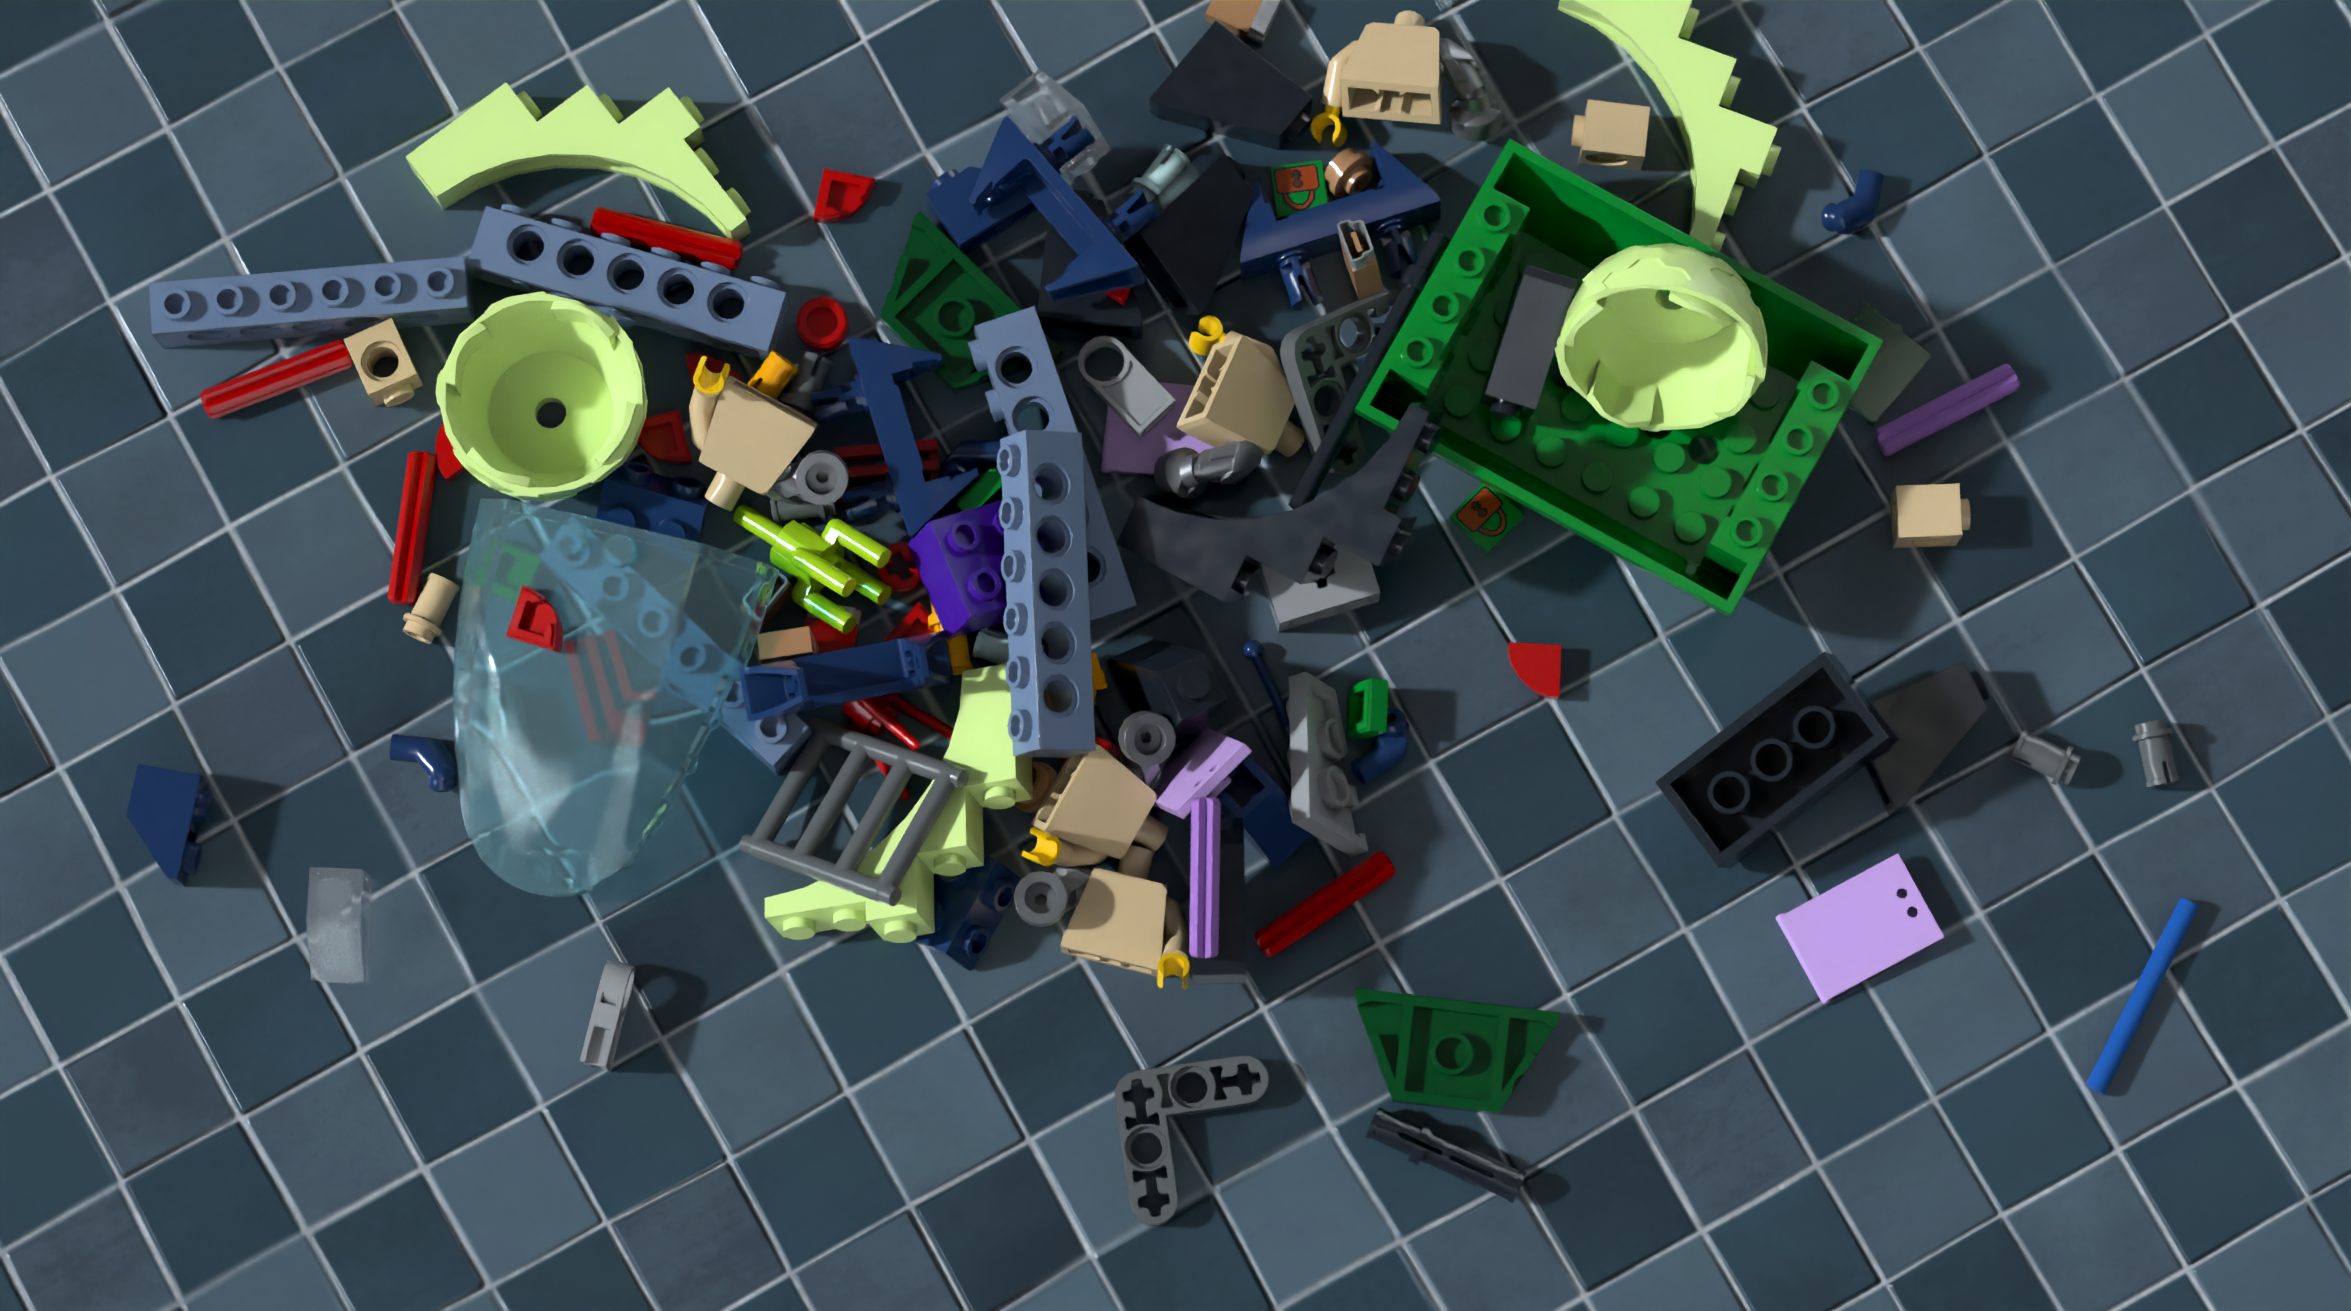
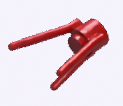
[842,694,954,801]

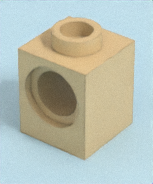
[1571,100,1650,171]
[343,318,423,407]
[1890,483,1970,548]

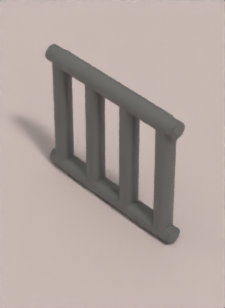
[740,718,969,906]

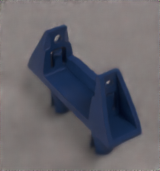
[969,115,1161,302]
[1240,142,1441,311]
[810,337,980,540]
[738,630,955,721]

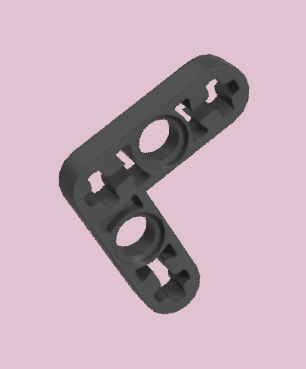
[1280,291,1400,474]
[1115,1056,1269,1227]

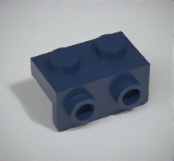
[593,461,713,564]
[913,854,1021,971]

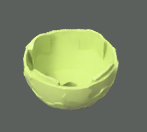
[1554,243,1768,432]
[436,291,648,501]

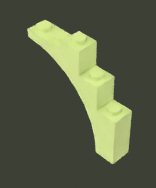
[1558,0,1782,252]
[406,82,751,241]
[765,663,1033,943]

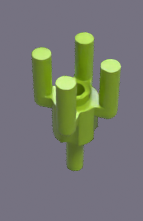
[733,504,891,634]

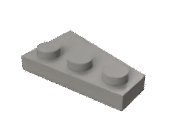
[1286,672,1369,857]

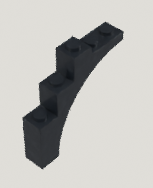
[1116,402,1445,602]

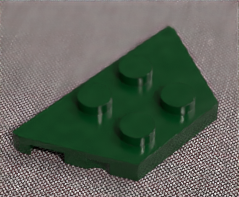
[880,211,1063,393]
[1354,988,1560,1115]

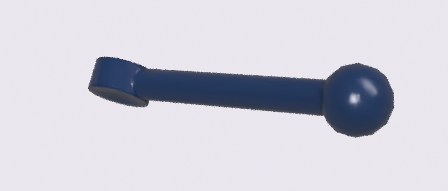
[1243,640,1290,742]

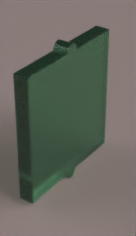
[1848,302,1932,426]

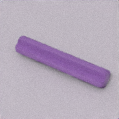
[1874,364,2020,456]
[1189,797,1221,958]

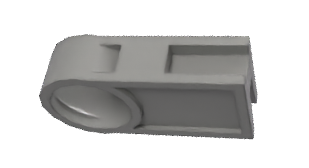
[1078,336,1177,439]
[580,960,635,1072]

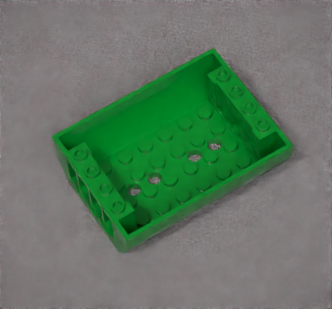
[1355,138,1883,618]

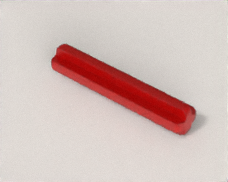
[590,207,743,271]
[200,340,353,419]
[387,451,437,606]
[1254,851,1396,958]

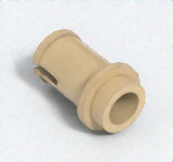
[403,573,460,644]

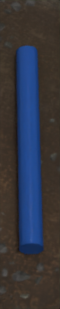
[2085,898,2199,1095]

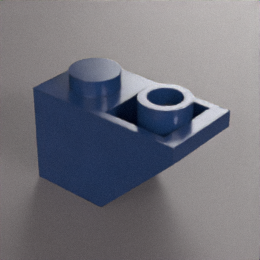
[1215,755,1313,870]
[126,764,214,887]

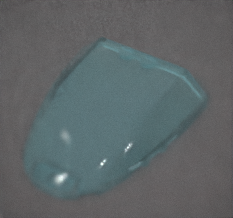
[453,499,779,898]

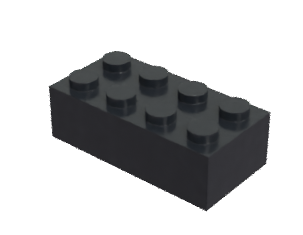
[1655,652,1899,868]

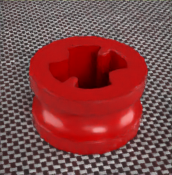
[877,542,922,594]

